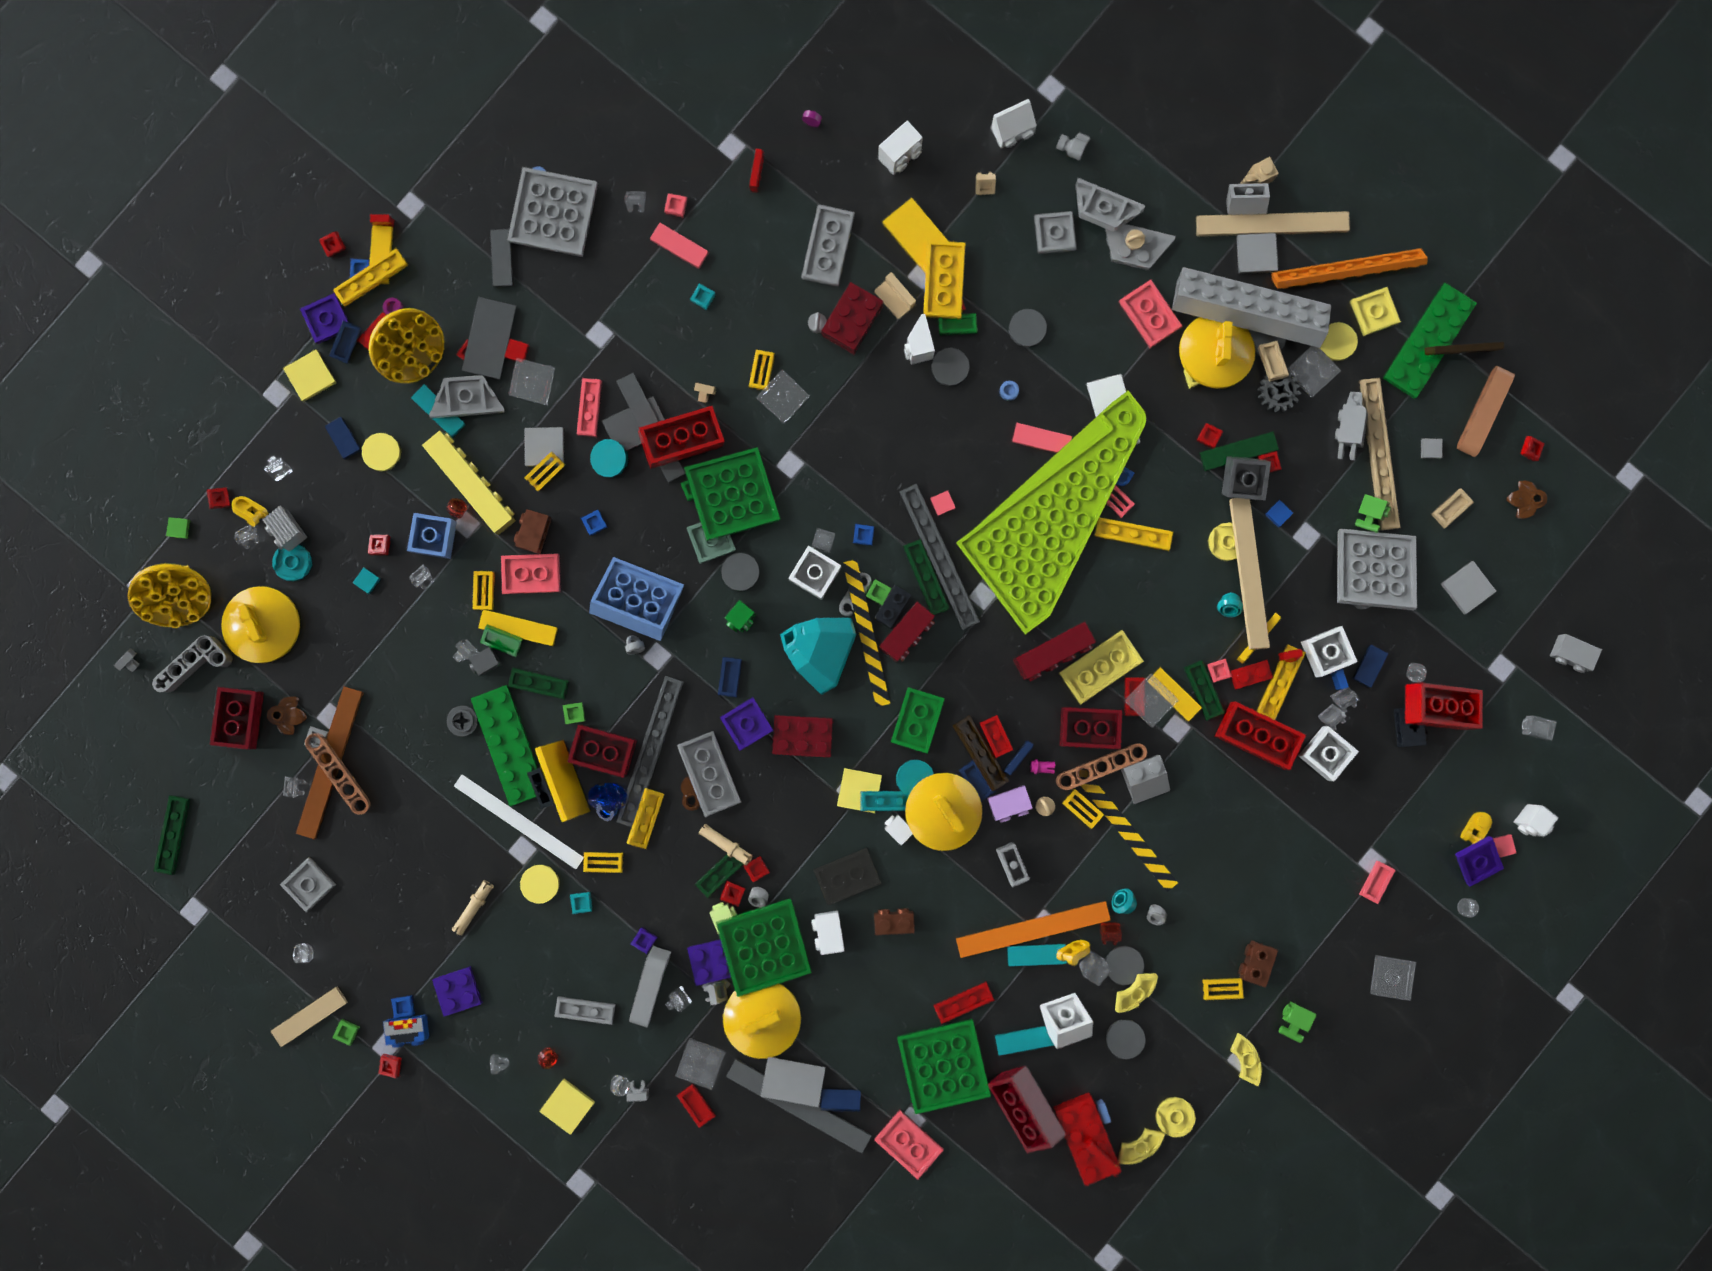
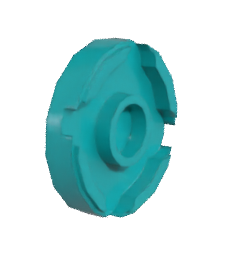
[590,439,628,477]
[272,545,312,581]
[896,760,934,796]

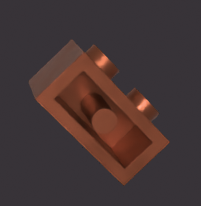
[514,509,552,554]
[874,908,914,935]
[1239,940,1278,987]

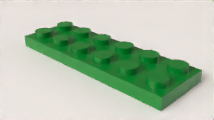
[1383,283,1477,399]
[470,685,538,807]

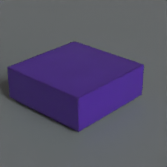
[631,927,658,954]

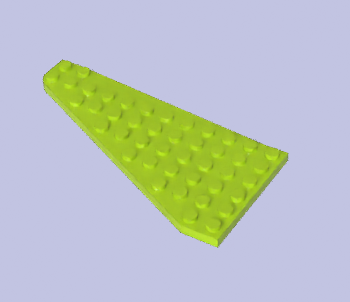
[956,390,1146,634]

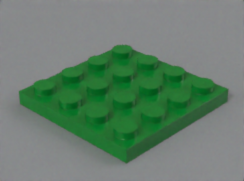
[684,447,780,541]
[716,899,811,997]
[897,1019,991,1114]

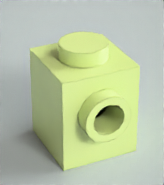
[709,902,737,934]

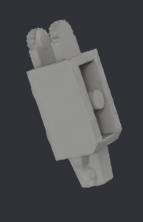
[1335,392,1368,460]

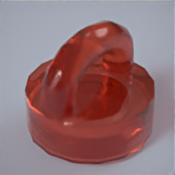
[447,498,467,519]
[537,1047,558,1069]

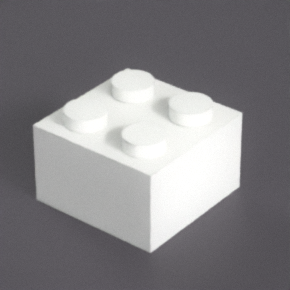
[878,121,923,175]
[788,546,842,600]
[1301,626,1357,677]
[1298,726,1359,781]

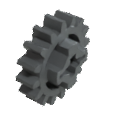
[1258,373,1301,412]

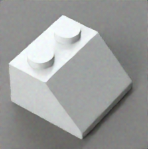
[991,99,1037,148]
[904,314,935,364]
[1040,993,1093,1049]

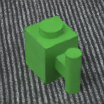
[1355,494,1391,533]
[1279,1001,1316,1043]

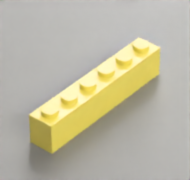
[422,431,516,535]

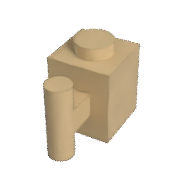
[1241,157,1279,184]

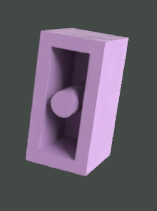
[987,786,1032,823]

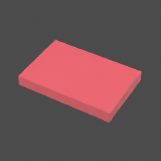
[1119,280,1183,348]
[501,554,561,594]
[874,1110,944,1179]

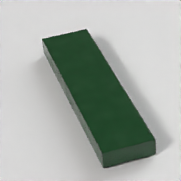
[1199,431,1279,471]
[903,539,950,616]
[153,795,190,875]

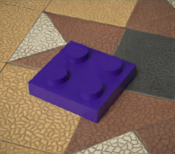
[300,293,349,344]
[720,697,774,751]
[1455,836,1504,887]
[687,939,731,986]
[432,966,482,1016]

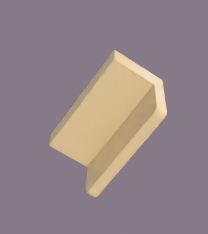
[875,272,916,319]

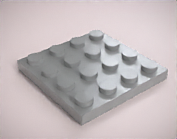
[507,167,598,257]
[1337,529,1417,610]

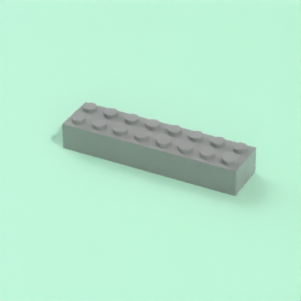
[1172,267,1331,348]

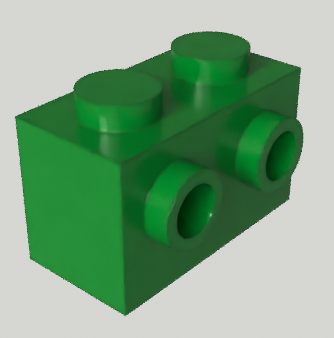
[725,600,756,632]

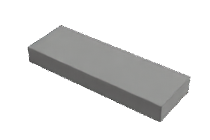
[555,996,616,1025]

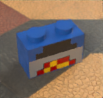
[383,1014,429,1048]

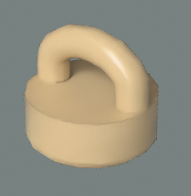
[1125,230,1145,250]
[1035,797,1055,816]

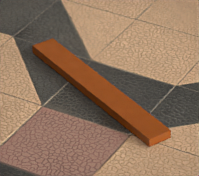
[296,686,364,839]

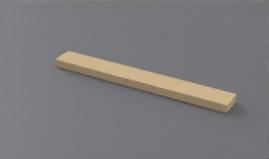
[1196,212,1349,236]
[1359,378,1400,531]
[1229,498,1270,650]

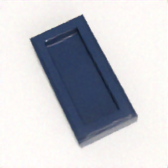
[329,320,362,364]
[325,417,361,460]
[1352,645,1388,688]
[718,657,742,697]
[1003,741,1033,775]
[958,760,996,802]
[821,1089,861,1112]

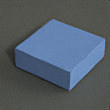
[1095,1099,1111,1124]

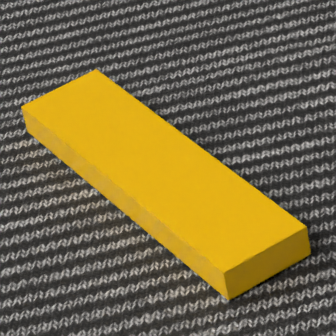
[333,248,408,307]
[1094,517,1173,551]
[478,610,558,646]
[1257,644,1306,720]

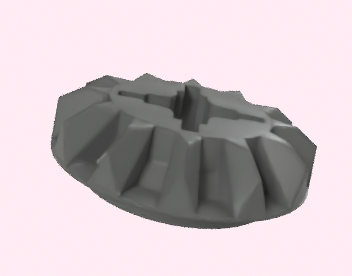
[447,706,478,736]

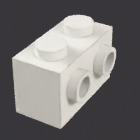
[1514,804,1558,836]
[812,910,844,955]

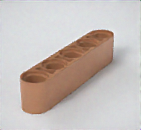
[1457,366,1515,457]
[305,733,371,815]
[1056,744,1147,790]

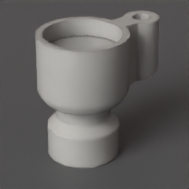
[1056,133,1090,161]

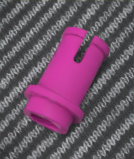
[1030,759,1055,774]

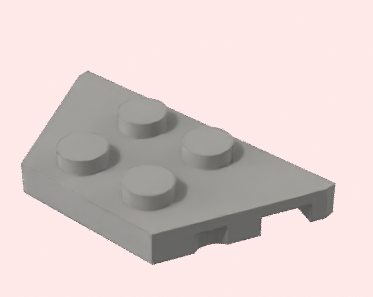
[1076,178,1145,232]
[1105,224,1175,270]
[429,375,505,419]

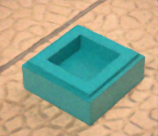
[690,283,716,310]
[353,567,381,594]
[570,892,593,914]

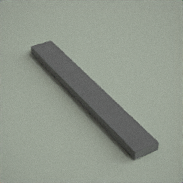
[899,484,980,630]
[617,676,684,827]
[726,1058,871,1153]

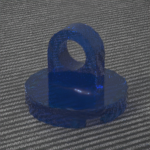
[588,783,627,821]

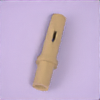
[699,824,753,866]
[452,880,494,936]

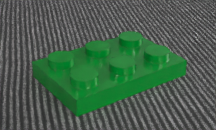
[891,687,945,754]

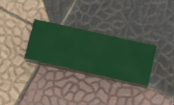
[1184,660,1225,721]
[508,668,569,700]
[695,846,744,898]

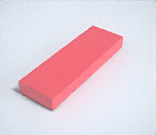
[650,223,709,269]
[577,378,602,437]
[1012,423,1072,453]

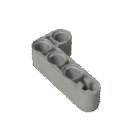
[152,635,233,693]
[629,946,671,1028]

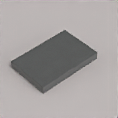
[602,396,665,452]

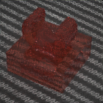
[1100,923,1122,945]

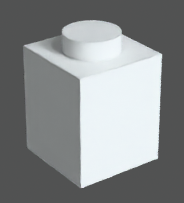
[884,815,913,845]

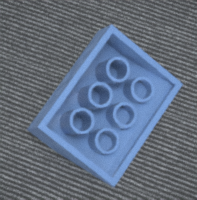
[589,557,684,641]

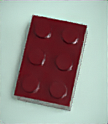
[821,282,883,355]
[879,602,935,663]
[210,687,264,749]
[1060,707,1122,749]
[772,715,833,757]
[567,725,637,778]

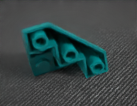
[780,618,856,695]

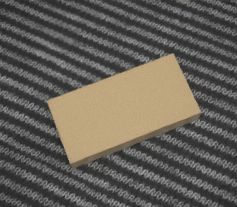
[1258,341,1289,382]
[1431,488,1474,528]

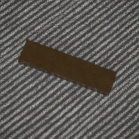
[1425,342,1504,355]
[953,715,1009,792]

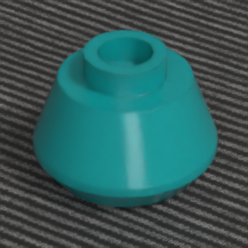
[1217,592,1244,617]
[1112,888,1137,914]

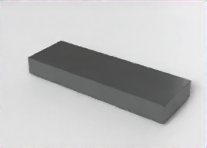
[490,229,513,288]

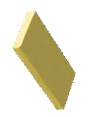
[1059,630,1144,705]

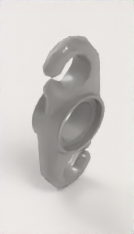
[839,573,872,617]

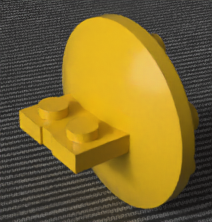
[369,308,444,383]
[1179,317,1255,389]
[128,564,211,628]
[222,586,300,663]
[905,773,982,851]
[723,983,801,1059]

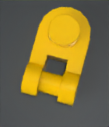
[232,496,268,527]
[1460,812,1492,844]
[1057,940,1090,966]

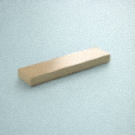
[271,986,348,1047]

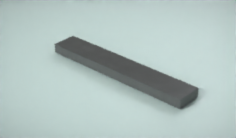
[616,373,685,483]

